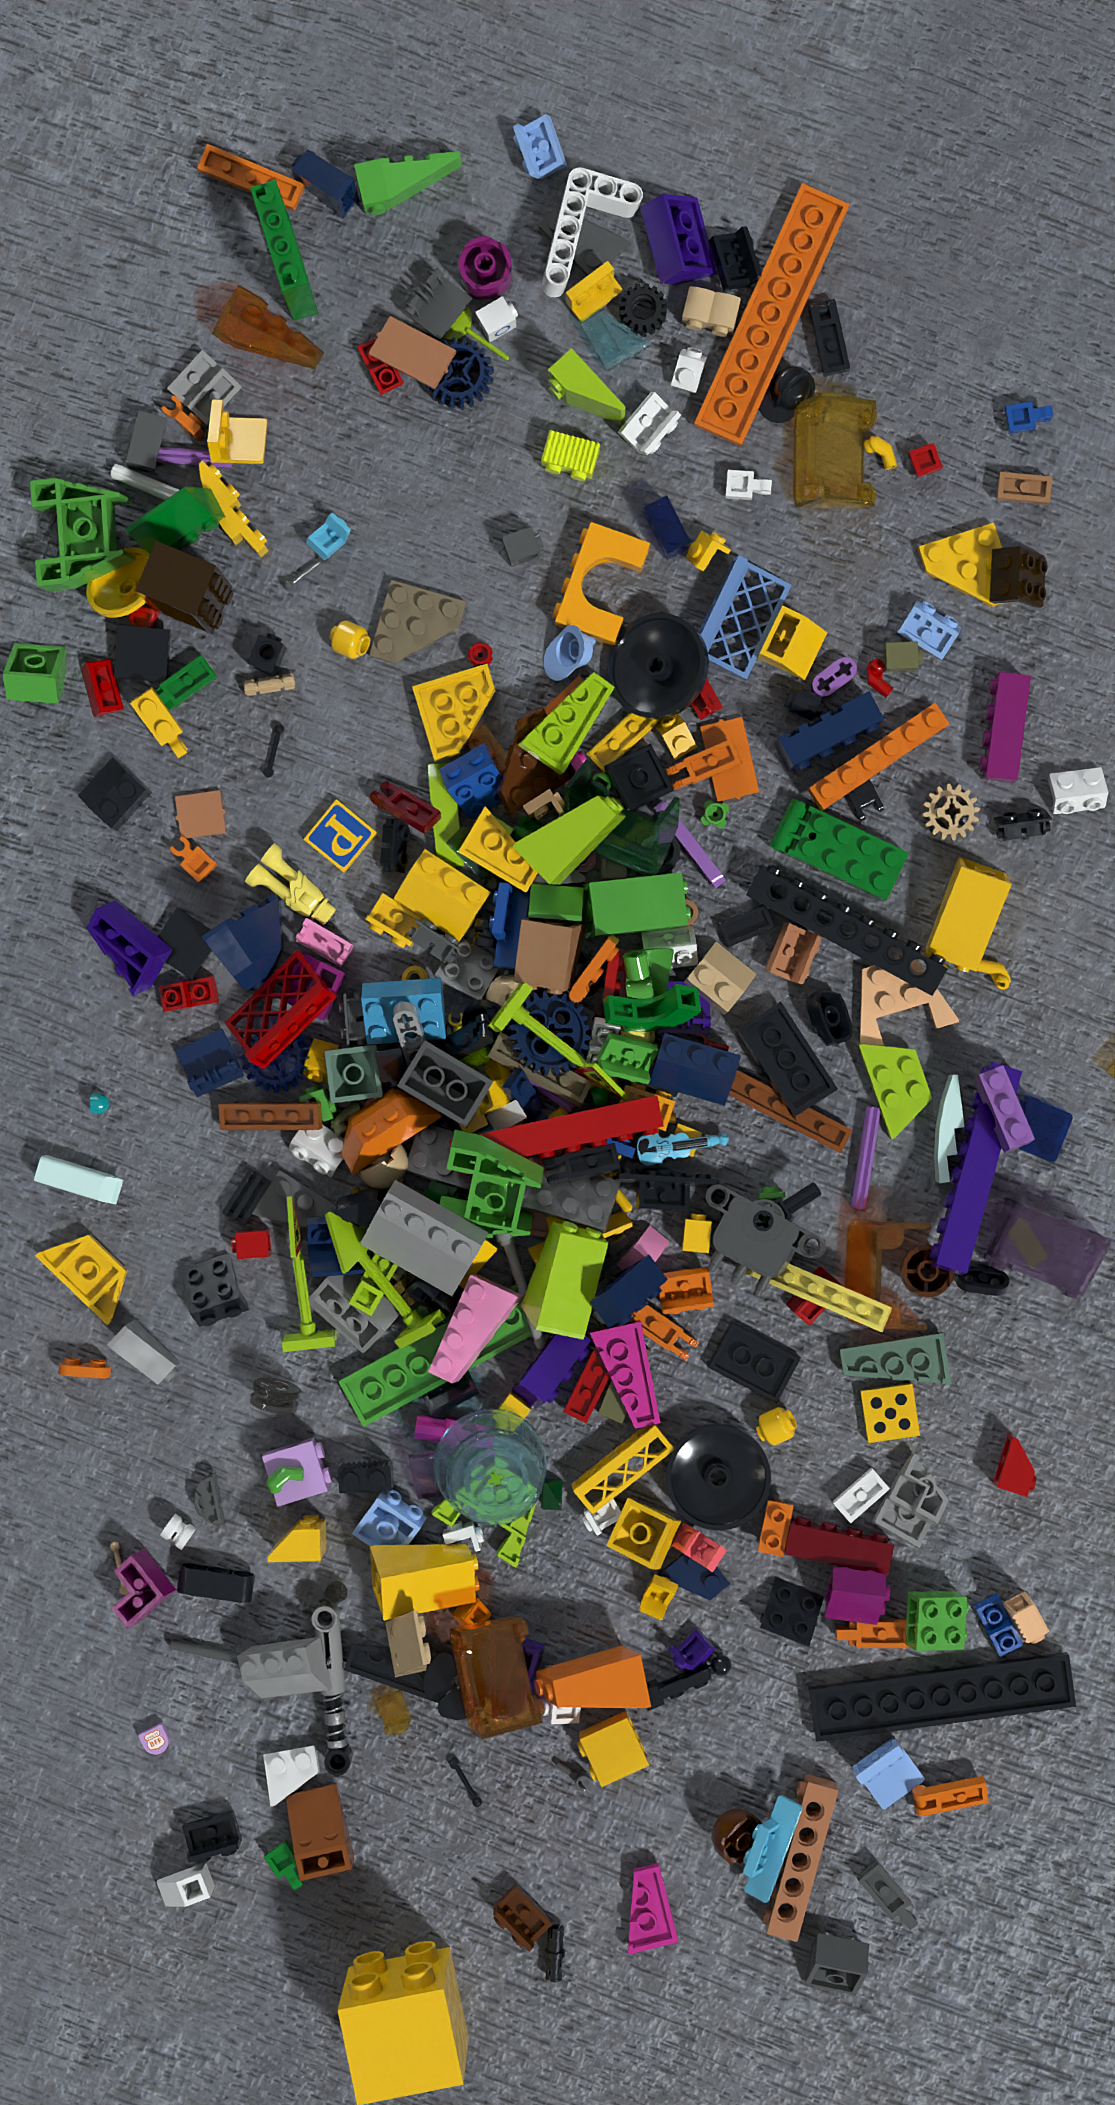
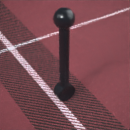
[263,724,285,778]
[449,1757,482,1807]

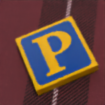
[303,799,377,873]

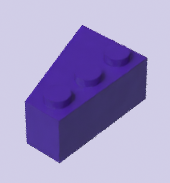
[86,901,172,996]
[511,1334,591,1408]

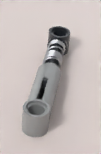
[311,1600,353,1776]

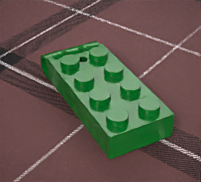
[769,799,909,901]

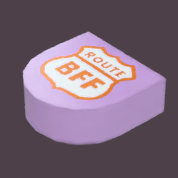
[138,1722,170,1755]

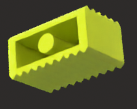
[541,430,600,481]

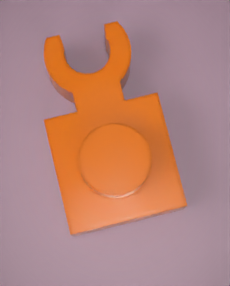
[170,836,218,883]

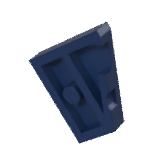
[658,1553,730,1600]

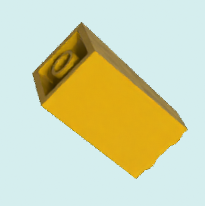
[926,856,1012,972]
[370,1544,479,1621]

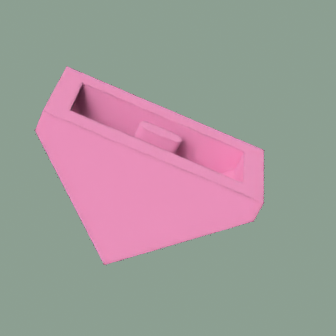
[616,1225,670,1270]

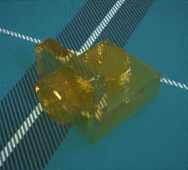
[376,1690,412,1735]

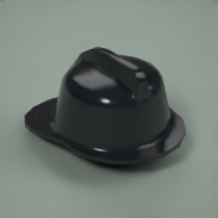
[759,366,815,423]

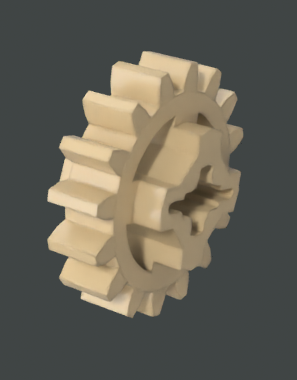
[921,784,980,841]

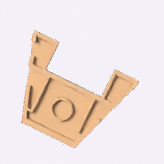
[859,957,959,1046]

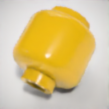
[329,620,370,659]
[756,1407,797,1446]

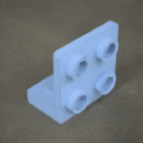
[852,1736,925,1809]

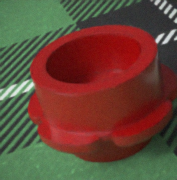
[467,642,493,667]

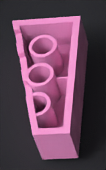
[428,1274,524,1383]

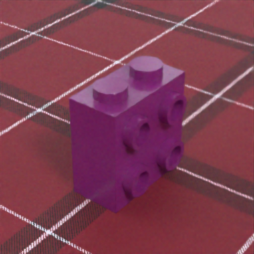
[825,1567,890,1625]

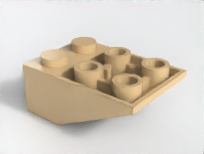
[385,1610,431,1677]

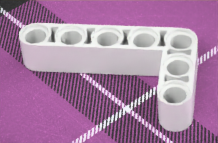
[542,168,643,298]

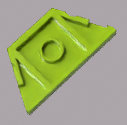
[857,1043,932,1139]

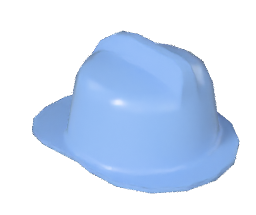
[544,625,596,681]

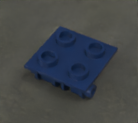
[175,1028,244,1097]

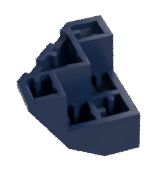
[202,894,284,992]

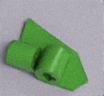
[623,948,674,999]

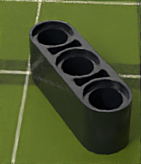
[177,1563,255,1603]

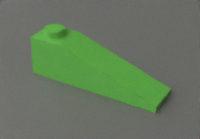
[354,151,462,215]

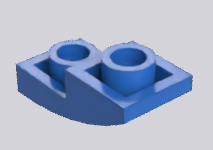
[974,1594,1023,1656]

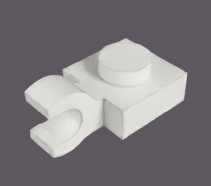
[726,470,772,500]

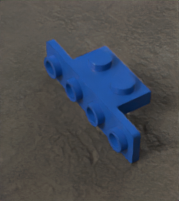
[489,881,533,969]

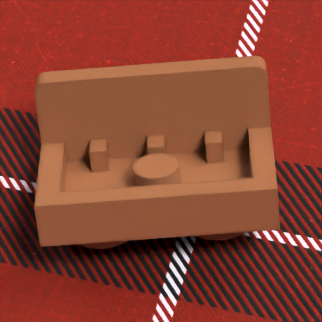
[765,922,821,985]

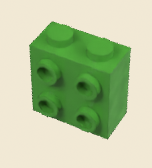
[905,1591,969,1651]

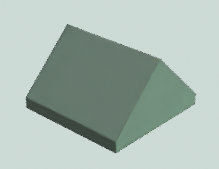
[324,1045,383,1103]

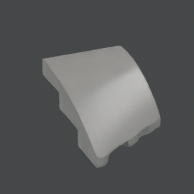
[872,1453,949,1548]

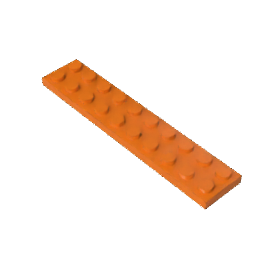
[694,183,850,447]

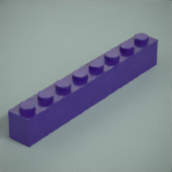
[930,1062,1022,1275]

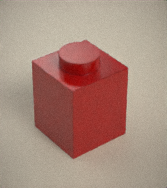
[231,1229,272,1259]

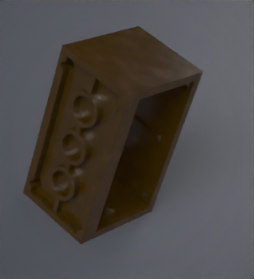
[135,541,233,635]

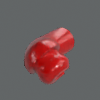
[866,658,893,698]

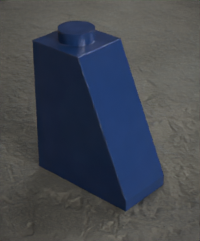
[291,150,359,219]

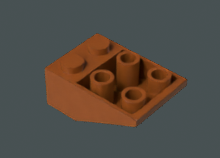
[286,1782,355,1881]

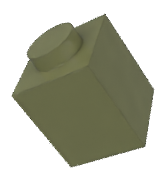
[883,641,923,673]

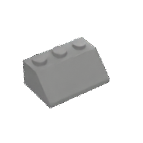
[309,1274,400,1354]
[237,1637,331,1698]

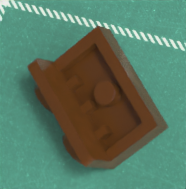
[493,1883,553,1952]

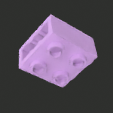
[262,1437,333,1507]

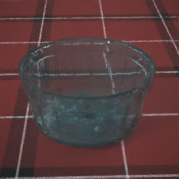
[433,1409,547,1525]

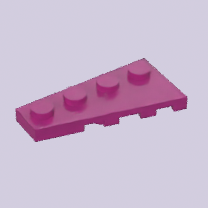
[589,1320,661,1429]

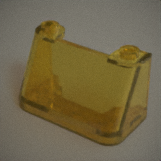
[793,392,878,509]

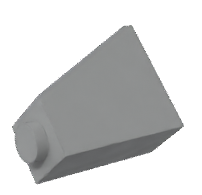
[107,1320,180,1385]

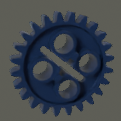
[507,990,592,1076]

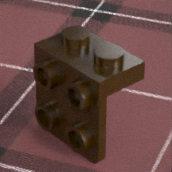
[989,546,1048,608]

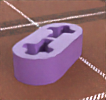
[811,657,857,698]

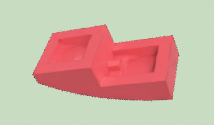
[671,1522,727,1572]

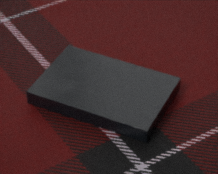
[707,1320,801,1404]

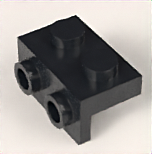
[708,226,762,291]
[182,1810,242,1863]

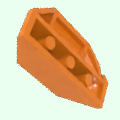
[341,1088,442,1175]

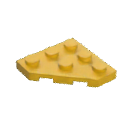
[918,523,1003,607]
[412,664,495,762]

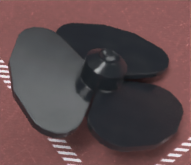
[424,1648,493,1720]

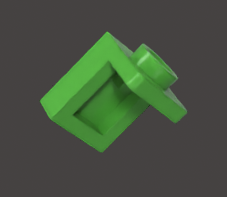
[299,1085,338,1122]

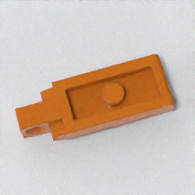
[835,1619,908,1648]

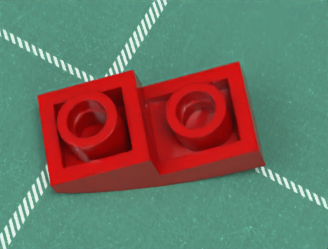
[357,337,404,395]
[159,976,219,1012]

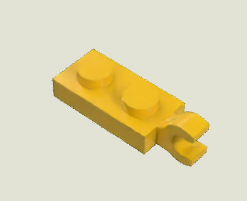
[130,687,188,758]

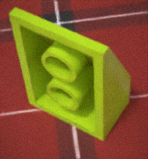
[548,348,626,424]

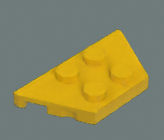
[35,1234,128,1325]

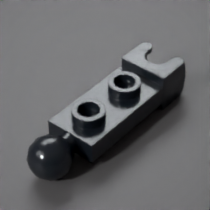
[646,1655,732,1711]

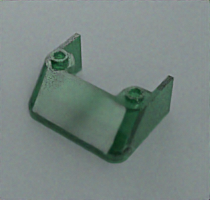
[565,759,680,876]

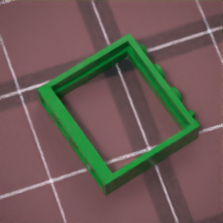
[250,179,319,321]

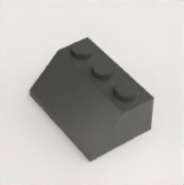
[397,1040,493,1128]

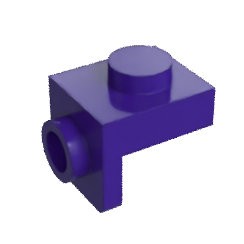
[669,1629,716,1672]

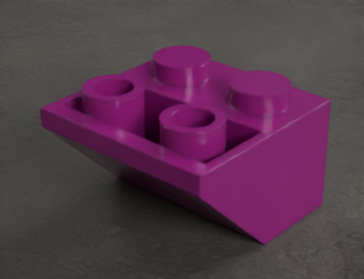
[278,951,347,1021]

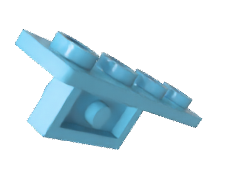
[743,1795,803,1903]

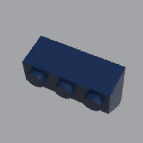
[649,1033,741,1106]

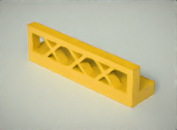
[571,1424,674,1515]

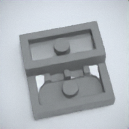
[167,350,242,426]

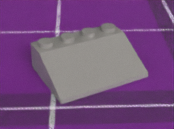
[360,1180,489,1296]

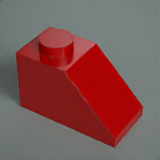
[993,1433,1037,1497]

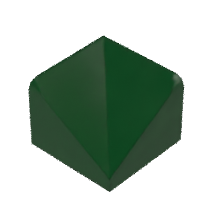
[541,1478,563,1510]

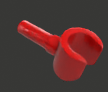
[694,1034,729,1051]

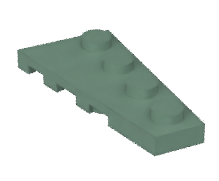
[839,1332,952,1385]

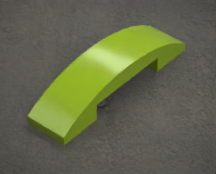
[428,762,464,867]
[348,1253,398,1316]

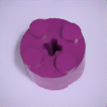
[458,236,512,299]

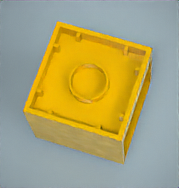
[338,1941,469,2105]

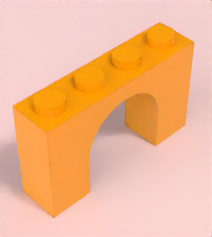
[552,522,650,646]

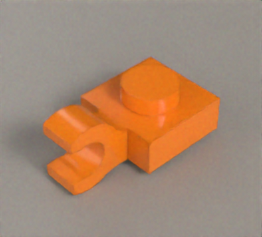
[162,396,205,442]

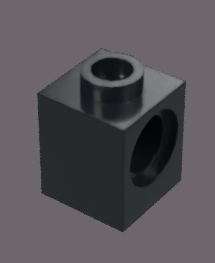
[248,633,287,676]

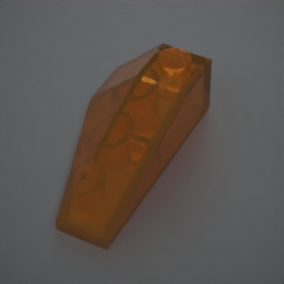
[212,285,324,369]

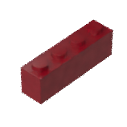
[784,1516,894,1576]

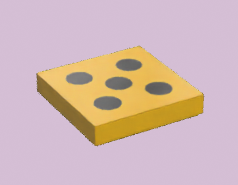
[860,1383,920,1443]

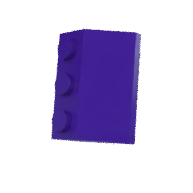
[640,194,717,285]

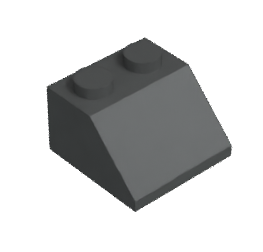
[805,1932,869,1996]

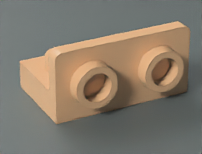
[523,789,566,820]

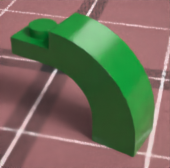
[603,984,701,1032]

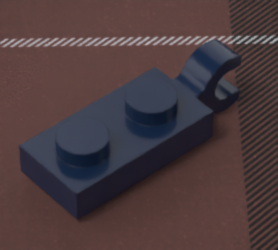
[502,1068,549,1124]

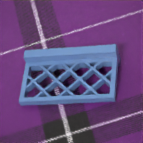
[698,555,792,680]

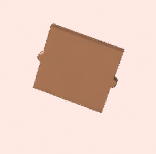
[175,790,227,839]

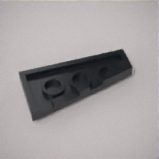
[344,1644,457,1703]

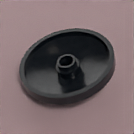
[607,613,709,720]
[665,1424,771,1530]

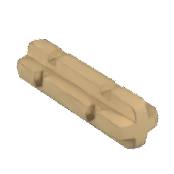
[243,673,295,696]

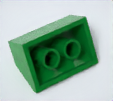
[125,487,226,554]

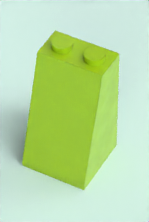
[512,796,626,885]
[521,1221,608,1340]

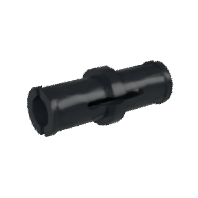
[544,1924,565,1982]

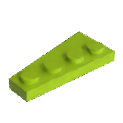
[518,672,615,775]

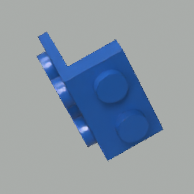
[439,744,503,819]

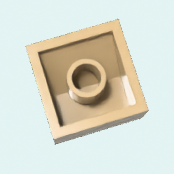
[684,941,756,1015]

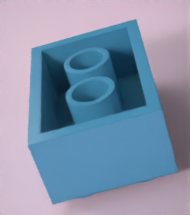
[361,978,446,1045]

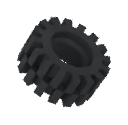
[619,283,667,337]

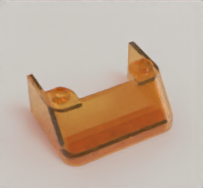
[844,1219,931,1330]

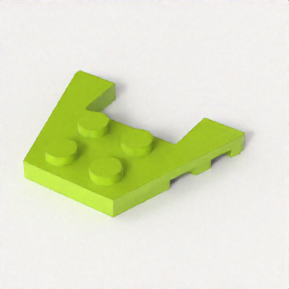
[431,1460,540,1568]

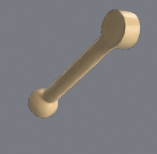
[110,1542,129,1595]

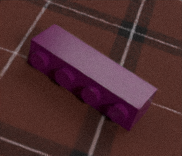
[979,672,1031,783]

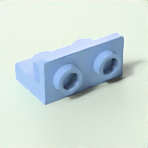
[897,601,961,660]

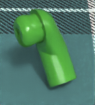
[267,1466,304,1494]

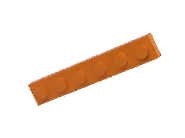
[807,703,950,811]

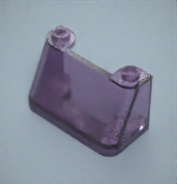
[983,1199,1112,1299]

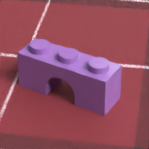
[973,1065,1035,1153]

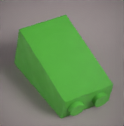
[581,872,691,939]

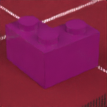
[111,1549,177,1629]

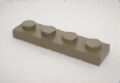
[488,1032,592,1107]

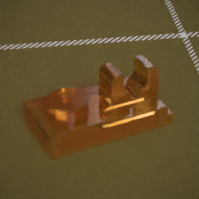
[467,724,507,775]

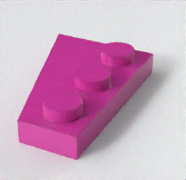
[628,1863,679,1955]

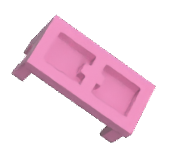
[296,918,354,968]

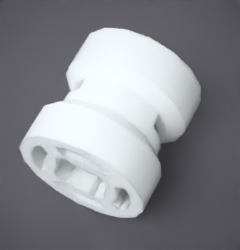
[160,1513,197,1550]

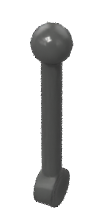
[283,556,329,590]

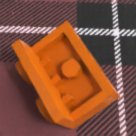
[659,1266,714,1314]

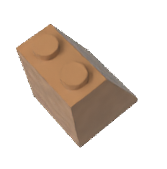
[513,917,587,994]

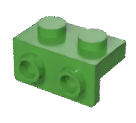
[597,1032,659,1084]

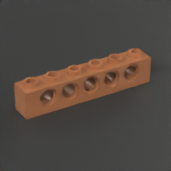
[762,1774,839,1942]

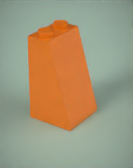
[534,1645,651,1708]

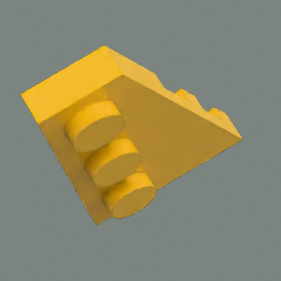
[458,807,538,893]

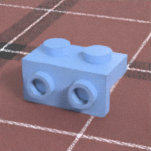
[513,114,567,180]

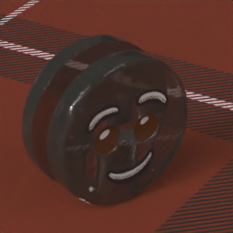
[250,1378,301,1414]

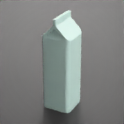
[34,1155,124,1205]

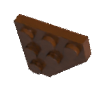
[497,707,575,815]

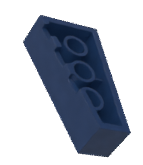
[774,691,884,772]

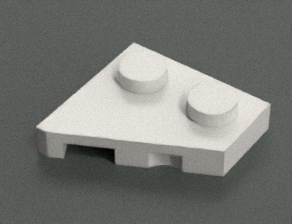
[263,1745,320,1807]

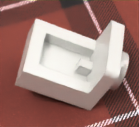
[671,347,707,393]
[582,1498,622,1535]
[443,1520,485,1552]

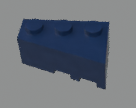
[590,1254,668,1328]

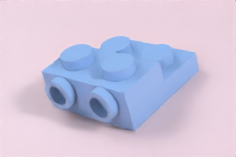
[352,1490,426,1546]

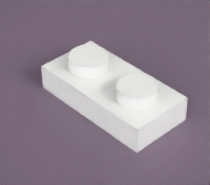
[832,1467,890,1523]

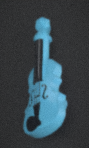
[636,1132,729,1166]

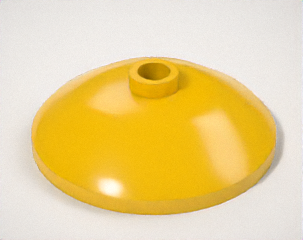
[86,547,150,618]

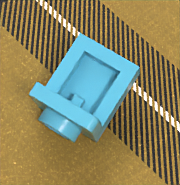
[306,513,351,561]

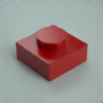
[908,443,943,479]

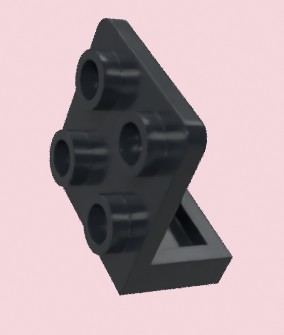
[181,1254,249,1327]

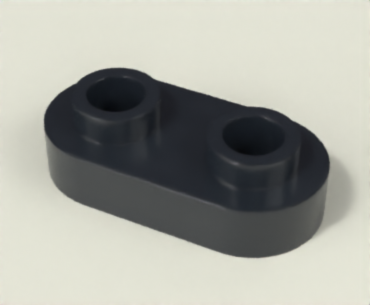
[955,1265,1010,1296]

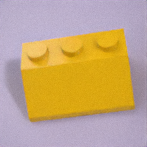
[393,849,491,942]

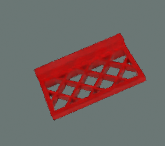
[225,950,337,1069]

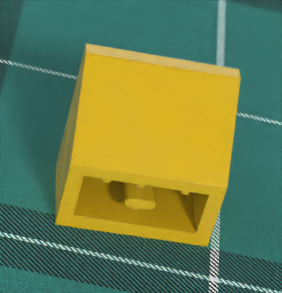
[757,605,827,681]

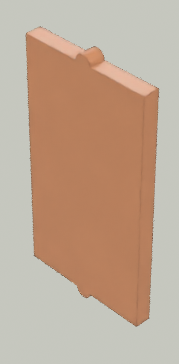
[368,316,456,390]

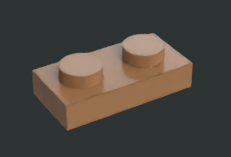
[996,472,1053,505]

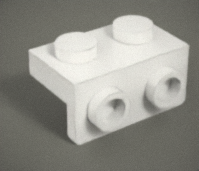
[618,392,681,455]
[1048,767,1108,814]
[288,1124,344,1177]

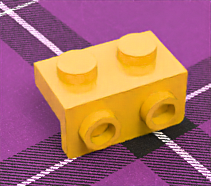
[365,893,423,949]

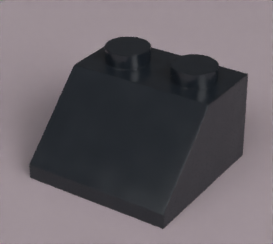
[78,757,152,831]

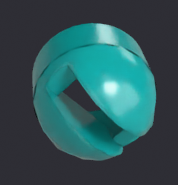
[90,1093,110,1114]

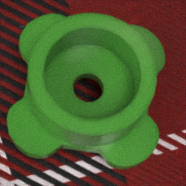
[701,800,730,829]

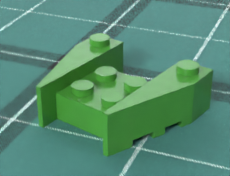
[30,478,135,592]
[440,1130,544,1238]

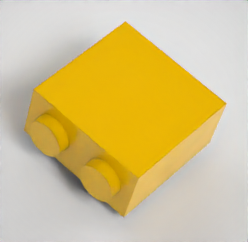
[577,1710,649,1787]

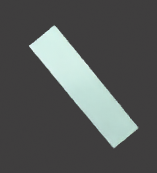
[934,1074,964,1183]

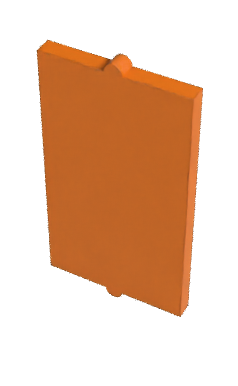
[700,717,759,802]

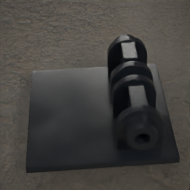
[759,1578,824,1647]

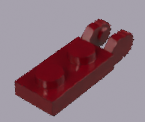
[369,781,441,834]

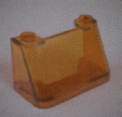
[450,1615,544,1740]

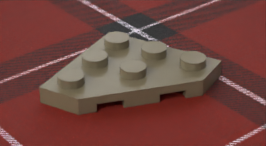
[369,580,467,664]

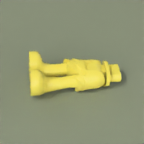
[245,843,337,925]

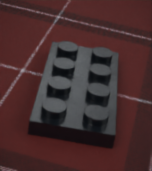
[736,1001,838,1118]

